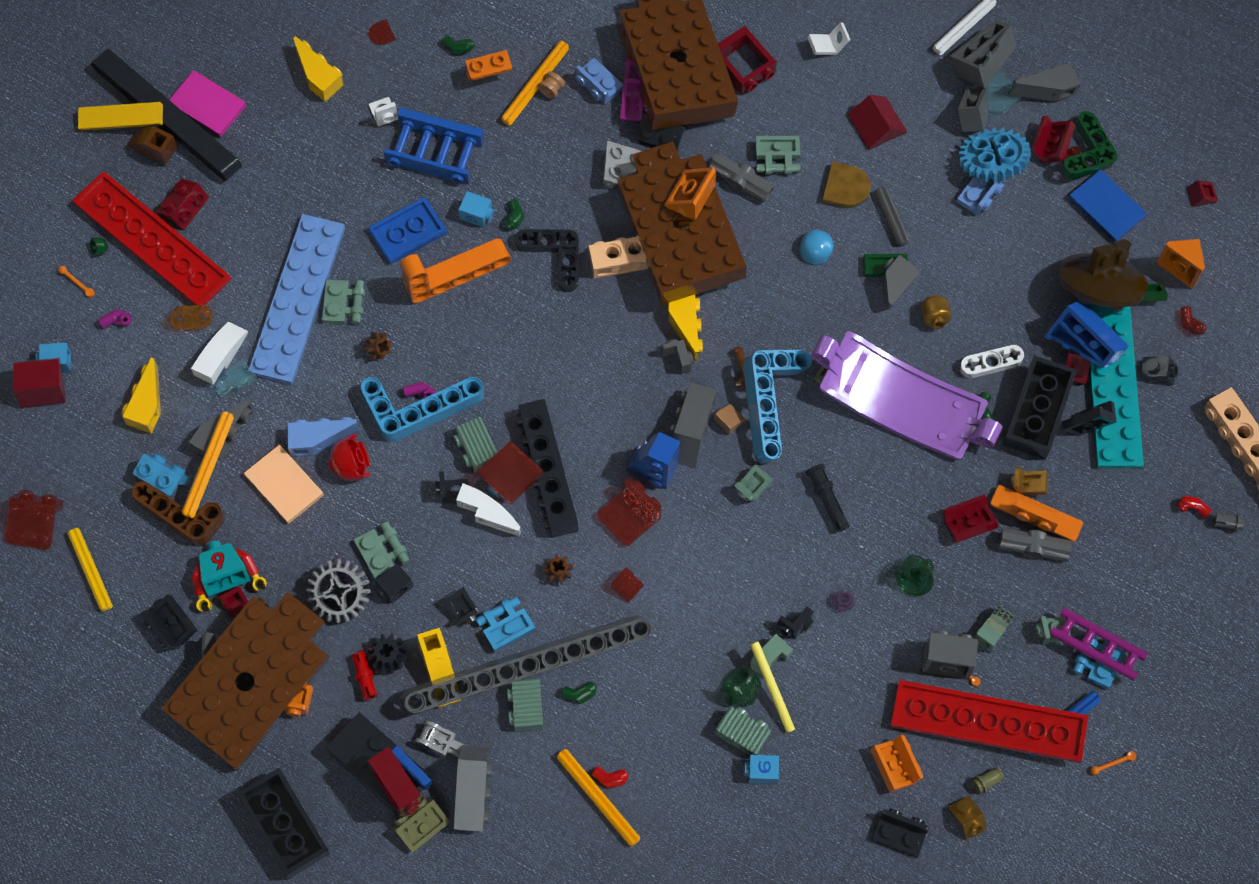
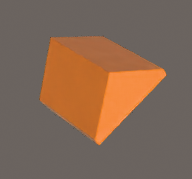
[664,167,716,220]
[1156,239,1205,289]

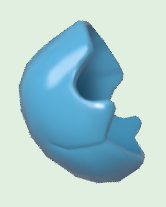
[799,229,834,265]

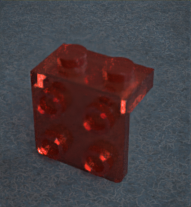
[598,478,662,546]
[5,490,64,550]

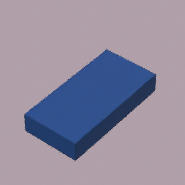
[392,745,431,790]

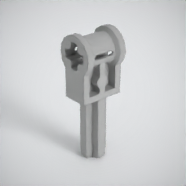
[414,720,464,758]

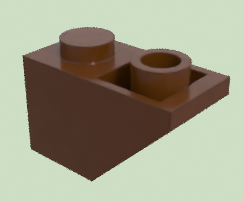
[128,126,177,165]

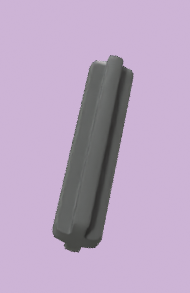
[876,186,909,246]

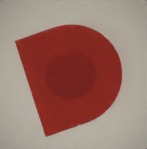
[368,19,396,45]

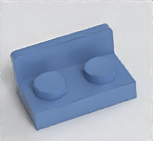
[575,58,623,105]
[956,175,1005,216]

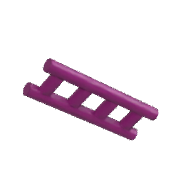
[1050,607,1148,681]

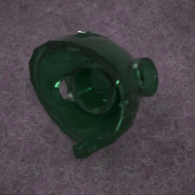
[894,554,934,596]
[721,666,762,706]

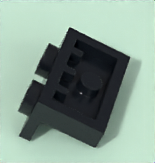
[1062,401,1117,436]
[872,808,929,858]

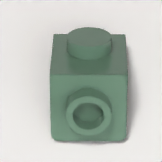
[734,465,774,501]

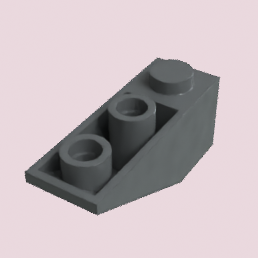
[1008,63,1081,101]
[189,399,253,460]

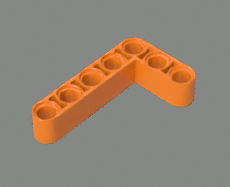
[400,238,512,303]

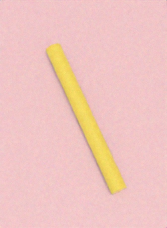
[750,641,795,733]

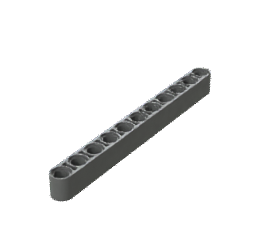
[402,615,652,713]

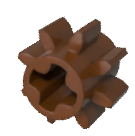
[363,332,392,360]
[544,554,573,585]

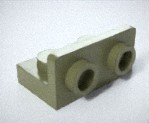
[391,797,450,853]

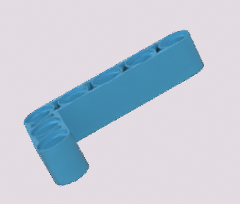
[743,350,812,464]
[361,377,484,442]

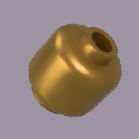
[920,295,952,329]

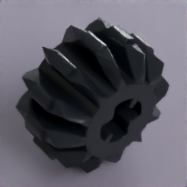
[367,633,407,674]

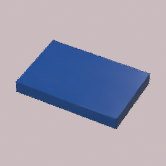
[1069,169,1147,242]
[368,197,447,265]

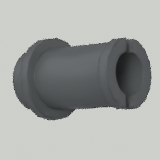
[1214,512,1245,532]

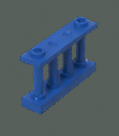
[384,108,484,185]

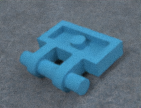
[475,596,536,652]
[1072,635,1126,690]

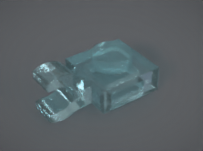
[215,359,257,398]

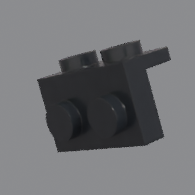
[635,113,687,152]
[141,595,198,649]

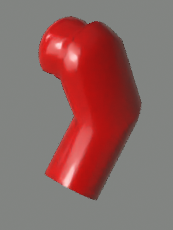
[1177,495,1212,519]
[591,766,629,788]

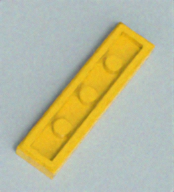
[78,102,163,131]

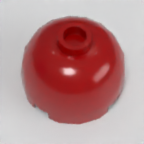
[328,434,370,481]

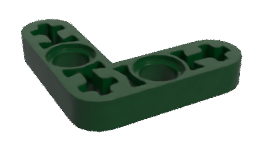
[1060,111,1118,179]

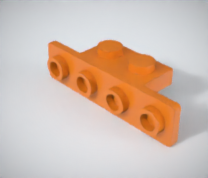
[990,485,1083,542]

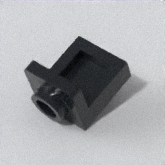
[1141,356,1178,385]
[444,587,480,625]
[777,606,814,639]

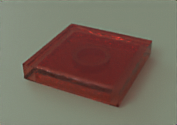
[478,441,543,505]

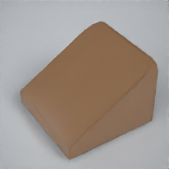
[714,404,746,435]

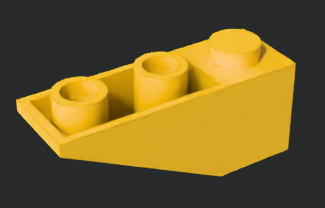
[293,36,343,102]
[668,295,703,361]
[122,358,161,434]
[417,628,461,708]

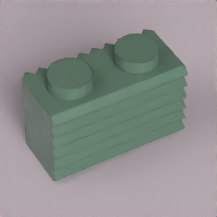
[453,417,499,473]
[507,678,544,732]
[715,706,771,756]

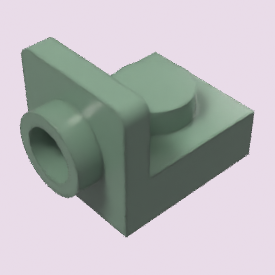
[1035,616,1071,645]

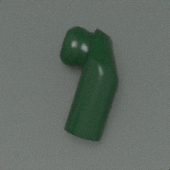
[504,199,524,230]

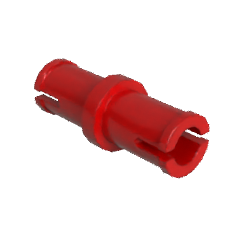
[351,651,378,701]

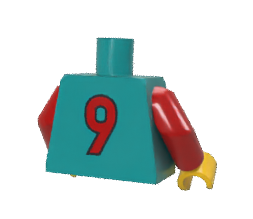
[192,541,267,612]

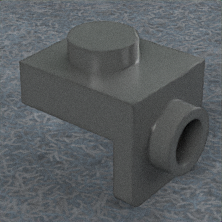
[662,340,694,375]

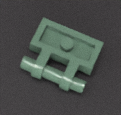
[755,136,801,175]
[322,280,366,325]
[353,522,410,580]

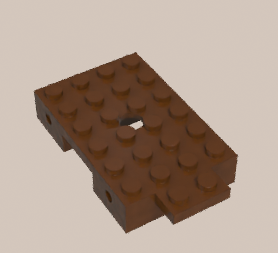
[617,0,738,130]
[618,142,747,305]
[161,592,330,770]

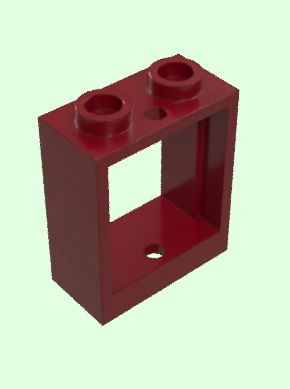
[718,26,777,95]
[368,747,421,817]

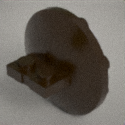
[1058,239,1148,311]

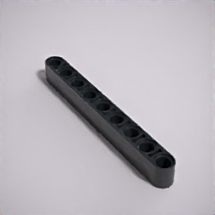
[91,48,242,182]

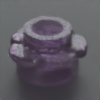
[832,589,855,612]

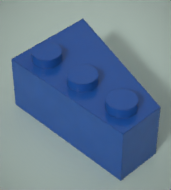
[1044,301,1129,368]
[626,432,680,489]

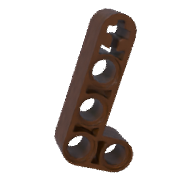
[132,481,225,547]

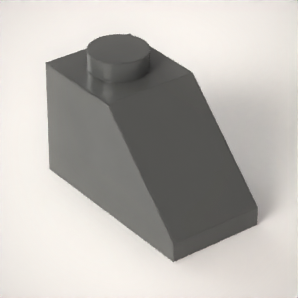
[958,86,989,133]
[883,255,920,309]

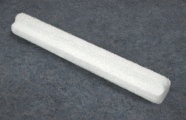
[933,0,996,55]

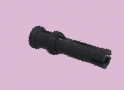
[806,464,850,533]

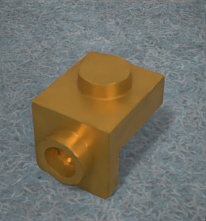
[1011,467,1049,496]
[948,796,987,840]

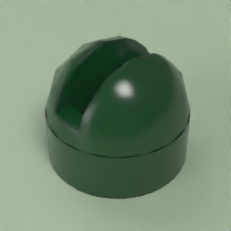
[89,237,108,256]

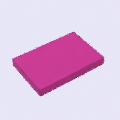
[169,70,247,138]

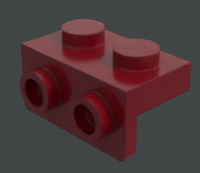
[1031,116,1075,163]
[156,178,209,230]
[943,495,998,543]

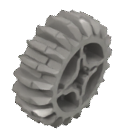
[306,559,371,623]

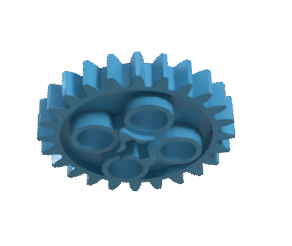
[959,127,1031,182]

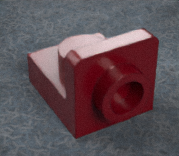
[1066,351,1090,384]

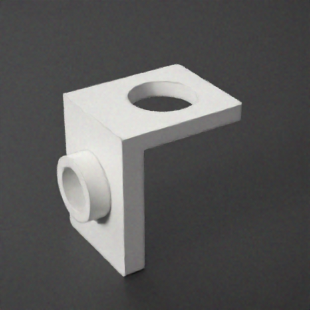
[807,23,850,55]
[369,97,398,127]

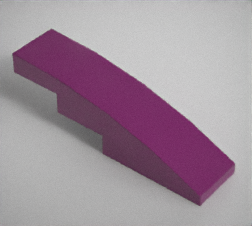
[620,59,643,122]

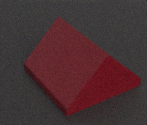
[848,95,907,150]
[13,358,67,408]

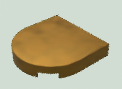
[822,161,871,208]

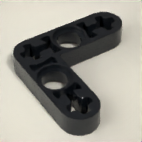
[515,229,579,293]

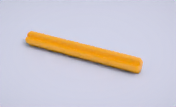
[501,41,569,126]
[182,411,234,518]
[557,749,640,847]

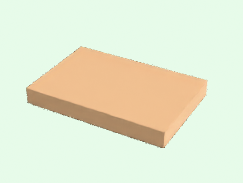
[244,444,324,524]

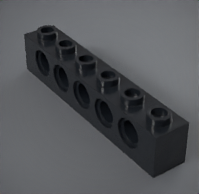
[515,399,579,538]

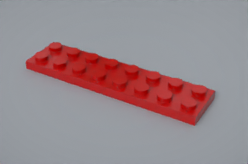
[72,171,232,310]
[891,680,1089,763]

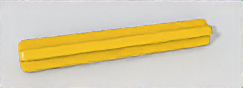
[68,528,113,612]

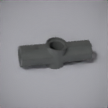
[709,153,775,202]
[999,528,1072,562]

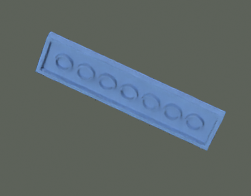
[248,214,345,385]

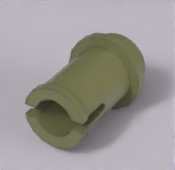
[972,767,1005,793]

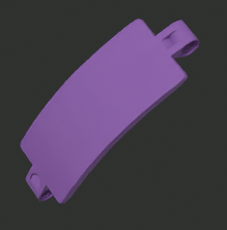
[811,331,1002,460]

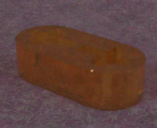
[169,305,213,329]

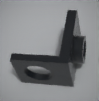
[435,471,469,503]

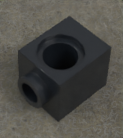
[375,563,413,604]

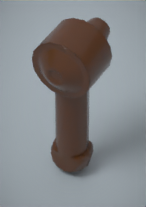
[733,347,746,390]

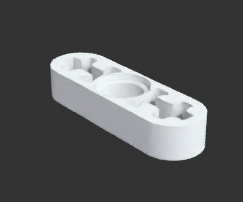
[960,345,1024,379]

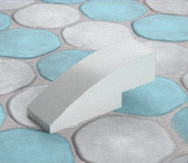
[191,322,248,385]
[456,483,521,537]

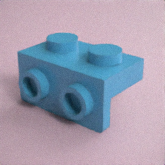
[133,453,191,496]

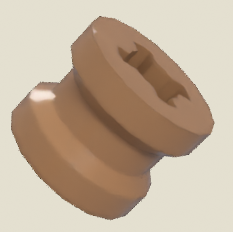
[538,71,565,99]

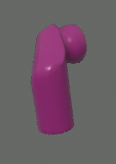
[97,309,132,329]
[403,382,436,399]

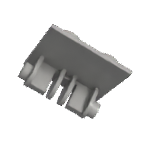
[603,141,641,189]

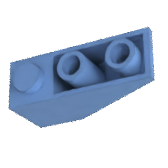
[288,417,359,457]

